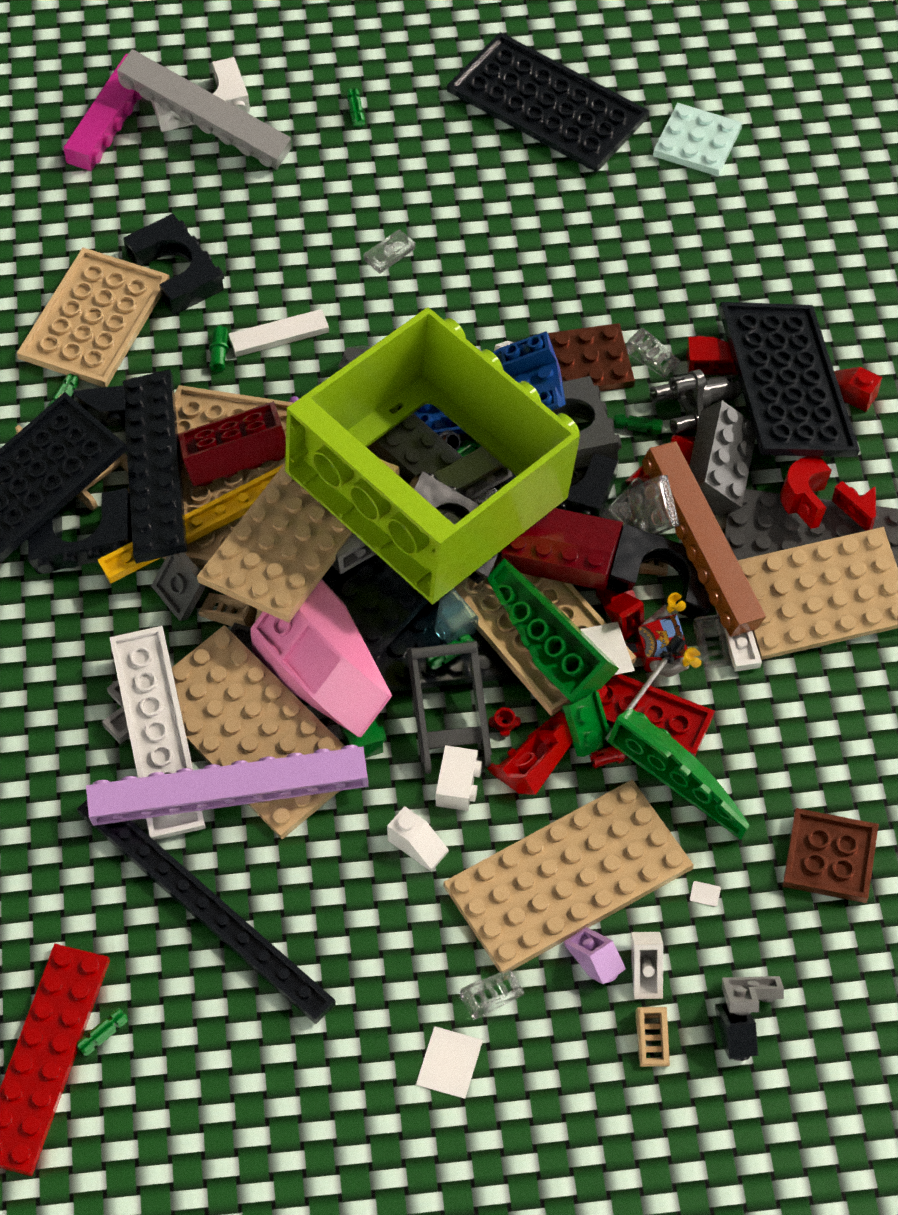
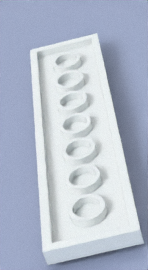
[109,626,206,840]

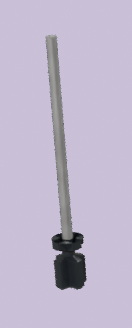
[605,635,686,741]

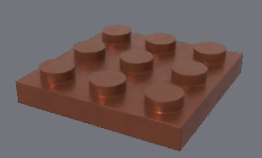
[548,323,635,391]
[783,808,879,903]

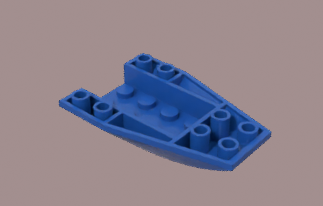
[414,331,566,436]

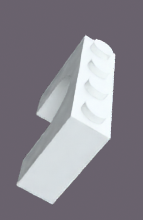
[151,57,250,132]

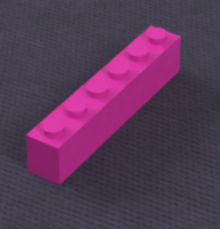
[63,53,142,171]

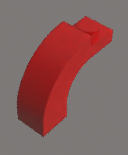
[780,456,832,529]

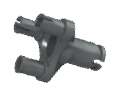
[650,369,741,434]

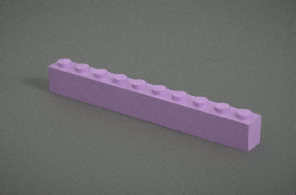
[86,745,369,826]

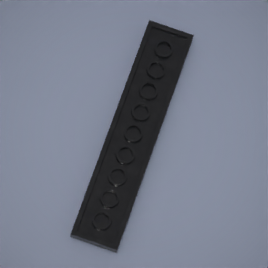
[123,369,188,564]

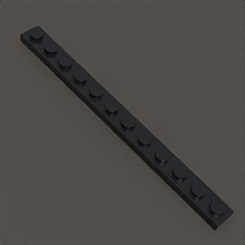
[77,800,336,1024]

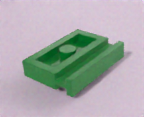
[563,691,610,757]

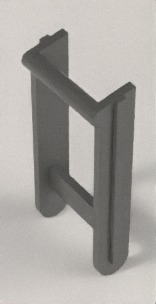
[406,641,492,774]

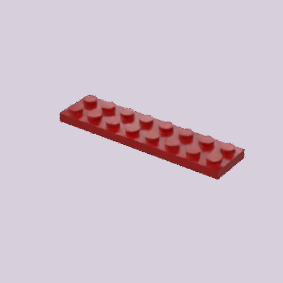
[0,943,110,1176]

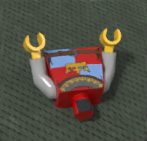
[626,592,702,677]

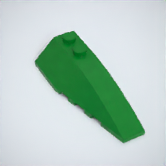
[487,558,619,703]
[608,708,750,840]

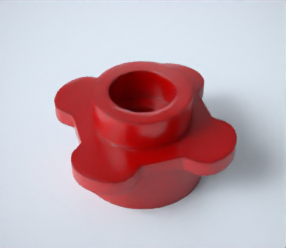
[489,707,521,737]

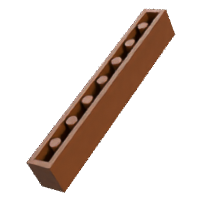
[642,441,766,637]

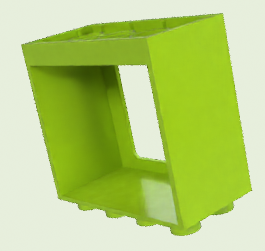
[285,307,580,605]

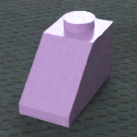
[564,927,626,984]

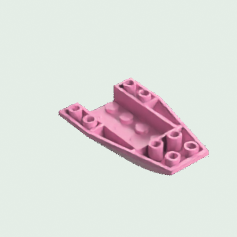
[250,579,392,737]

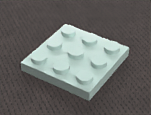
[653,103,742,177]

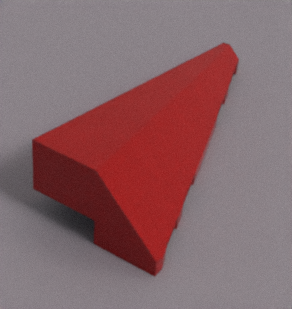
[487,685,608,795]

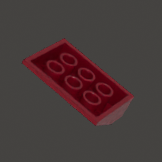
[178,401,286,486]
[502,508,623,591]

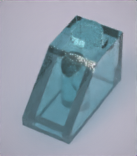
[435,588,479,644]

